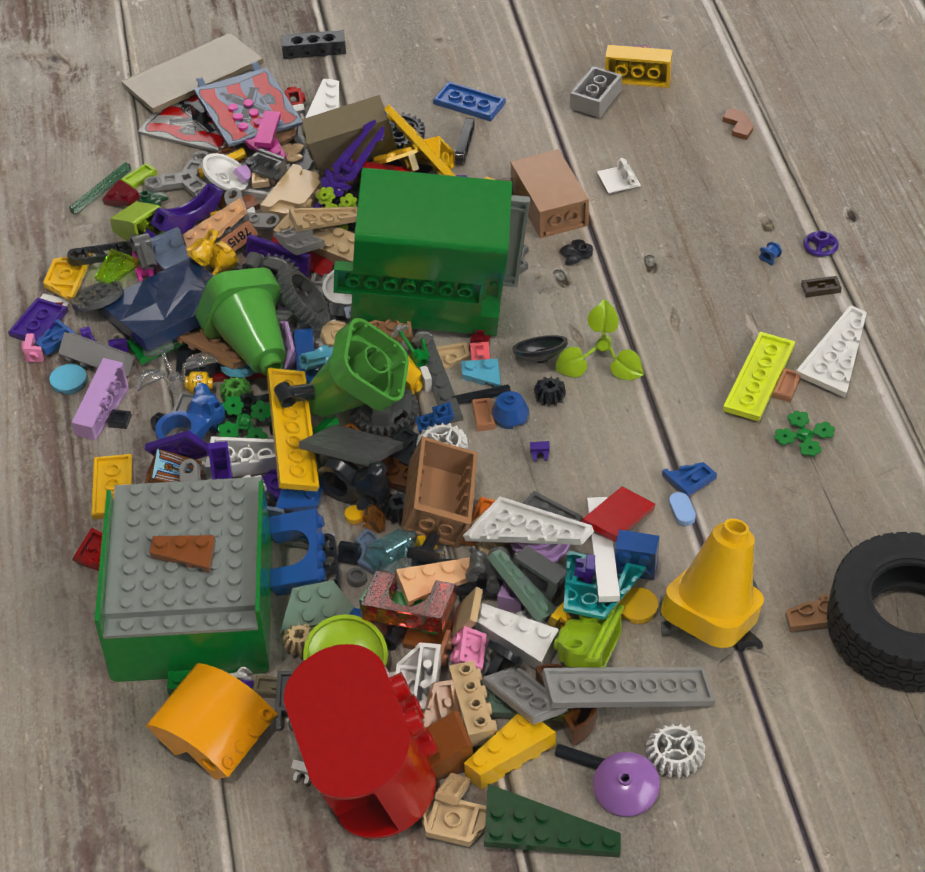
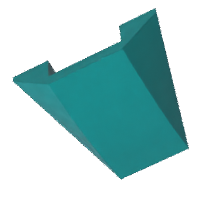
[564,550,646,620]

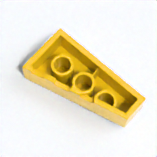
[464,713,556,790]

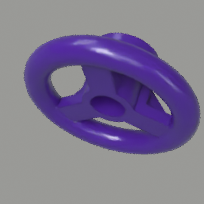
[803,231,839,257]

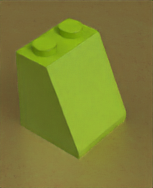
[110,201,164,241]

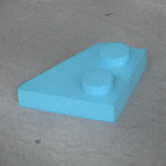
[461,359,501,387]

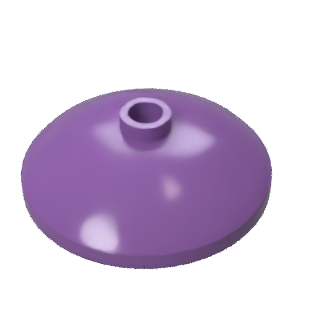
[593,752,660,817]

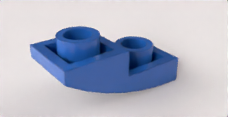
[415,402,455,434]

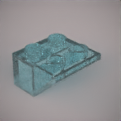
[363,529,417,574]

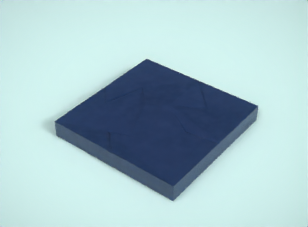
[99,258,214,352]

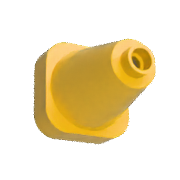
[661,519,764,648]

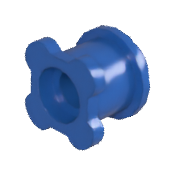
[759,241,782,265]

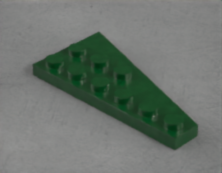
[484,784,621,858]

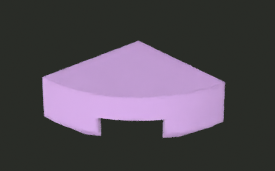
[233,165,251,184]

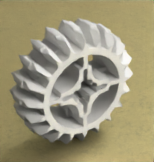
[416,422,468,449]
[646,722,705,779]

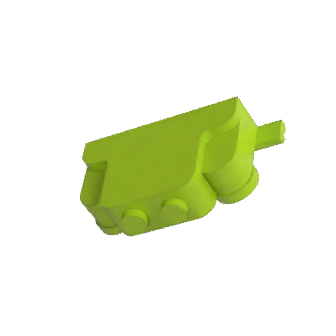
[554,604,624,668]

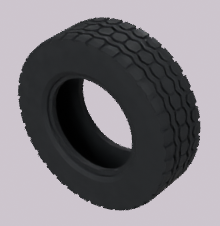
[827,532,925,692]

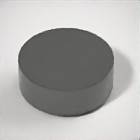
[347,567,367,588]

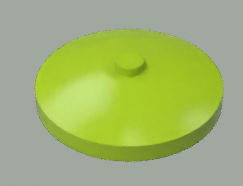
[303,614,388,667]

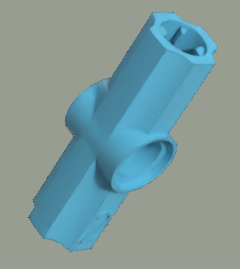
[299,345,333,370]

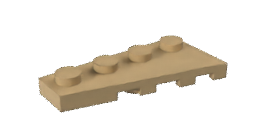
[289,207,358,232]

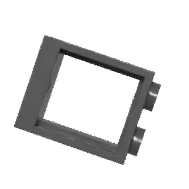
[513,545,567,604]

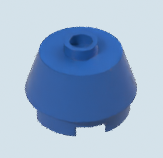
[491,391,529,429]

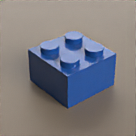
[615,530,660,580]

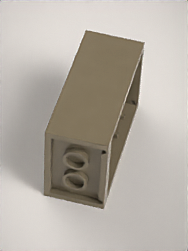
[301,95,397,176]

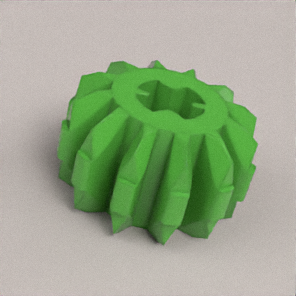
[220,376,251,402]

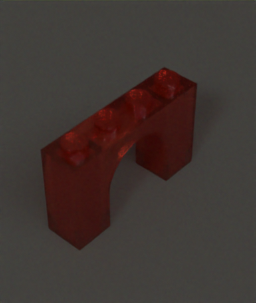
[361,570,457,633]

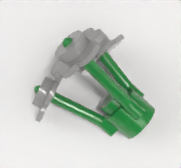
[391,324,433,368]

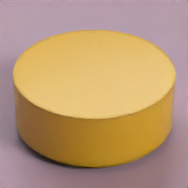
[344,505,365,525]

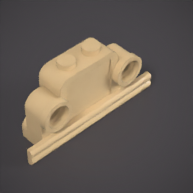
[260,164,322,225]

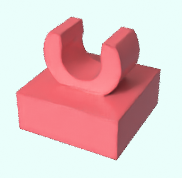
[470,342,490,360]

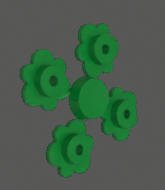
[218,395,271,439]
[774,410,835,457]

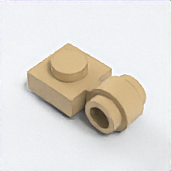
[251,173,284,189]

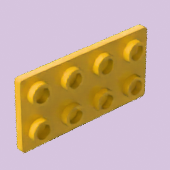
[371,147,419,172]

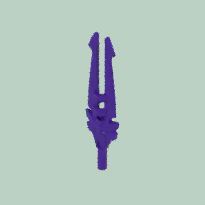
[313,120,385,208]

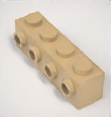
[449,660,498,747]

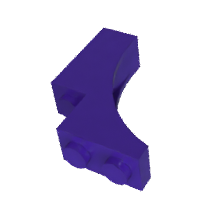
[151,183,223,234]
[208,441,233,480]

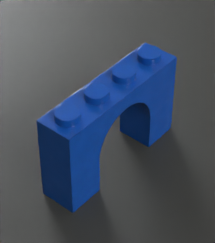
[270,508,326,596]

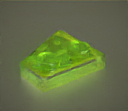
[94,249,140,284]

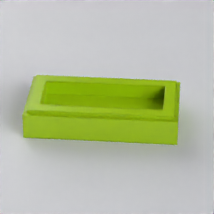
[121,163,158,189]

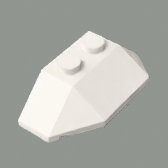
[395,643,441,713]

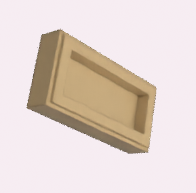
[435,773,471,806]

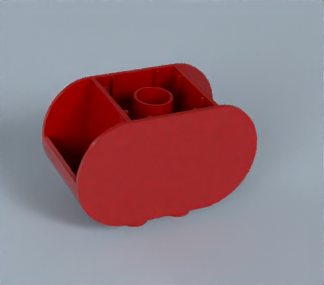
[284,644,439,839]

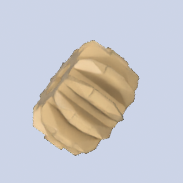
[282,623,314,658]

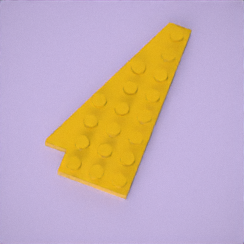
[384,104,456,176]

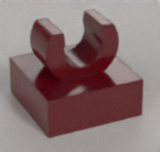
[469,330,490,351]

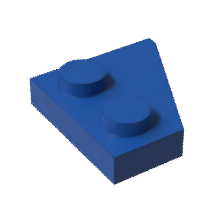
[35,319,76,355]

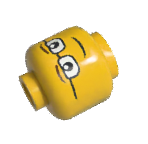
[185,372,213,394]

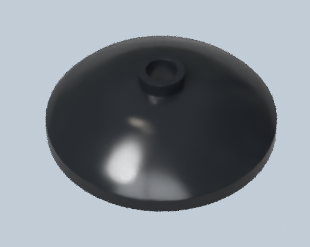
[512,335,568,363]

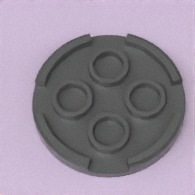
[70,281,124,312]

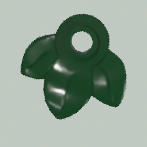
[137,190,169,207]

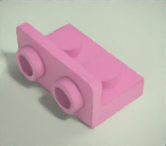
[450,626,487,670]

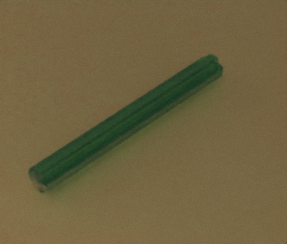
[69,162,131,215]

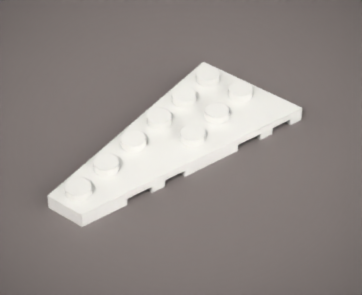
[796,305,867,398]
[463,496,594,545]

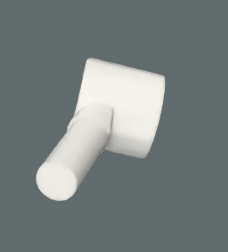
[229,667,253,680]

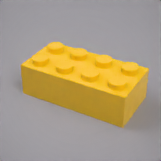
[605,45,673,88]

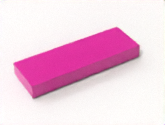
[254,111,281,148]

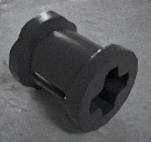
[383,623,405,651]

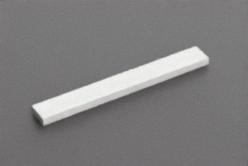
[587,497,620,602]

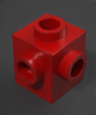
[284,86,306,106]

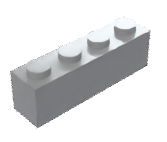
[58,332,135,376]

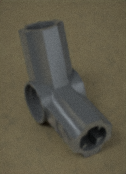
[127,233,157,270]

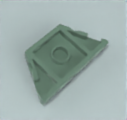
[281,580,355,633]

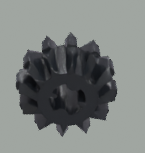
[534,376,566,407]
[382,491,406,525]

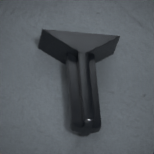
[407,531,440,563]

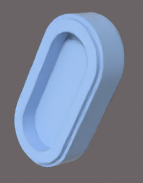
[669,492,696,526]

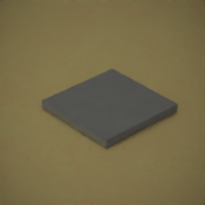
[299,425,404,467]

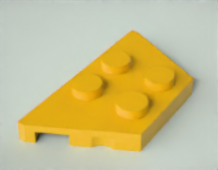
[43,253,93,301]

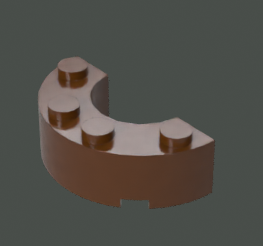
[536,664,597,746]

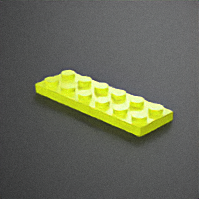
[723,332,795,422]

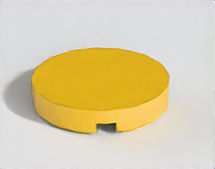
[617,587,658,624]

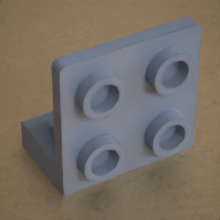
[151,227,190,270]

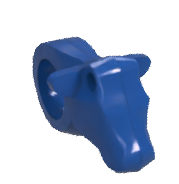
[155,383,226,440]

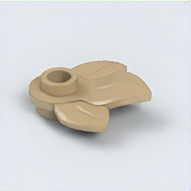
[282,143,305,164]

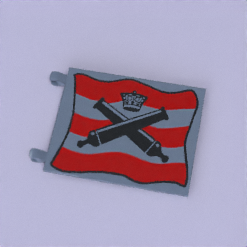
[194,61,303,147]

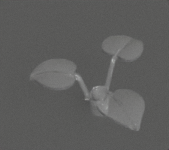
[134,341,218,394]

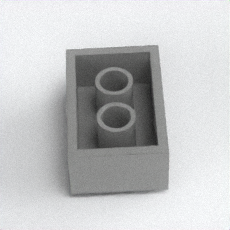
[570,66,622,118]

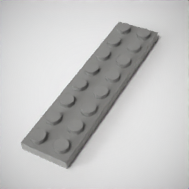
[541,667,716,708]

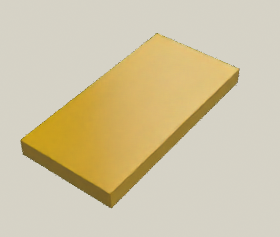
[91,454,133,520]

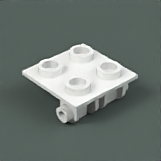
[597,158,641,194]

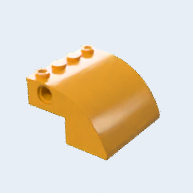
[145,663,278,780]

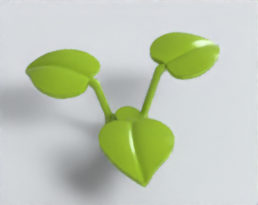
[555,299,644,380]

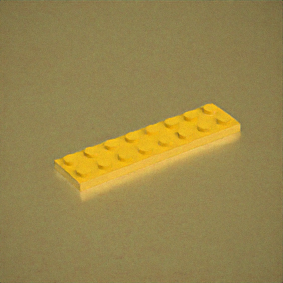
[267,368,319,491]

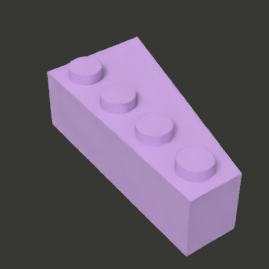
[72,358,129,440]

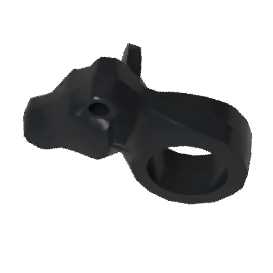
[317,457,390,511]

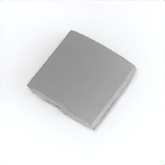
[274,227,325,255]

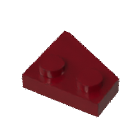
[102,180,140,206]

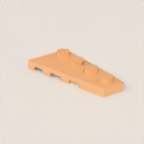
[183,198,248,247]
[395,557,479,607]

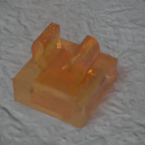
[362,505,385,534]

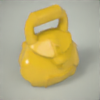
[186,228,219,267]
[204,241,238,276]

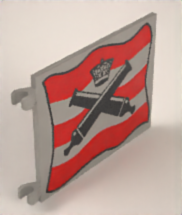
[138,94,239,152]

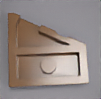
[422,680,460,728]

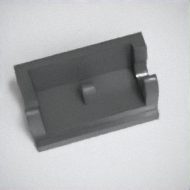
[250,148,288,181]

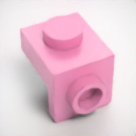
[21,333,44,362]

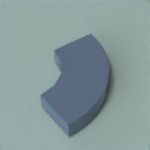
[354,528,382,575]

